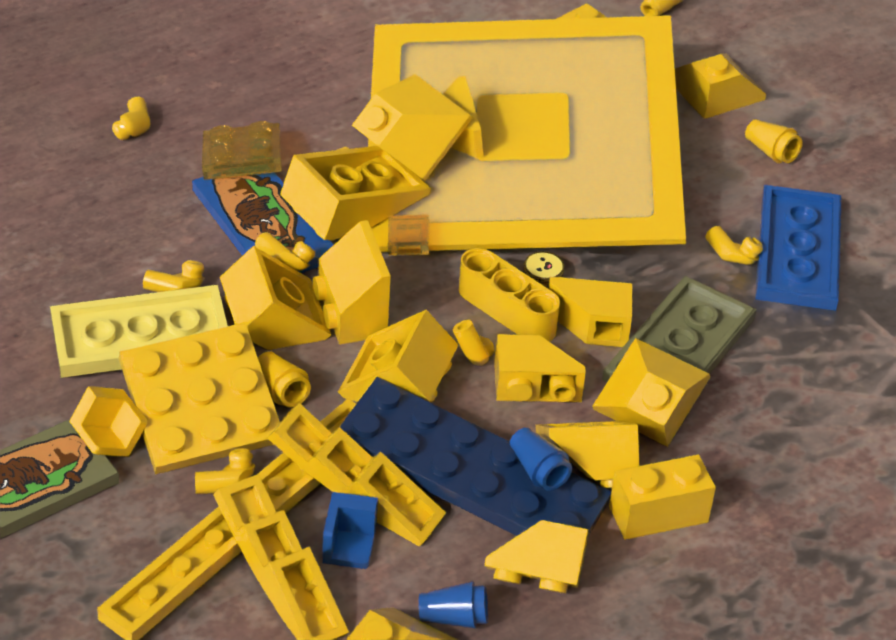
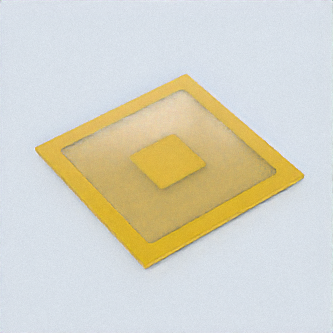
[368,15,686,252]

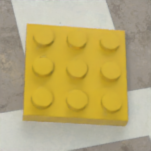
[119,323,280,475]

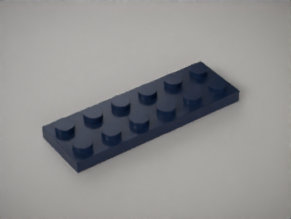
[340,377,611,537]

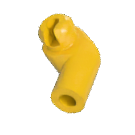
[112,97,151,140]
[705,226,763,265]
[255,232,315,271]
[143,260,205,292]
[453,320,495,366]
[195,448,255,494]

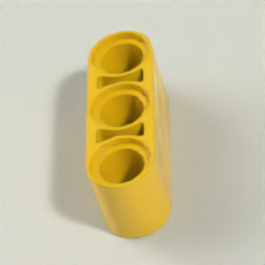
[458,248,560,342]

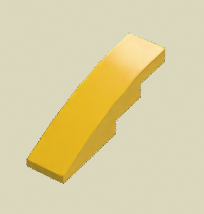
[267,403,446,546]
[213,474,349,640]

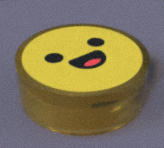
[523,251,564,289]

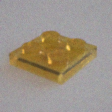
[202,121,282,180]

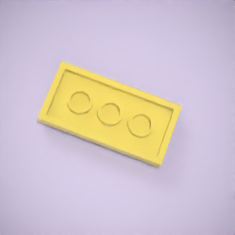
[50,285,228,378]

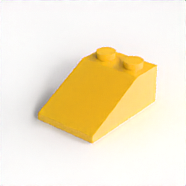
[280,146,431,240]

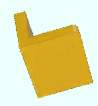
[69,386,147,457]

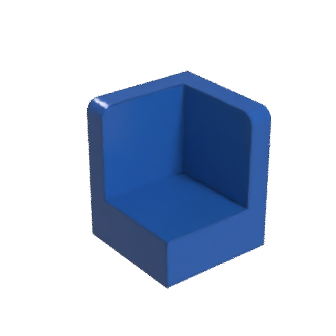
[322,492,378,569]

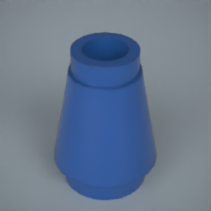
[510,427,572,491]
[419,581,488,629]

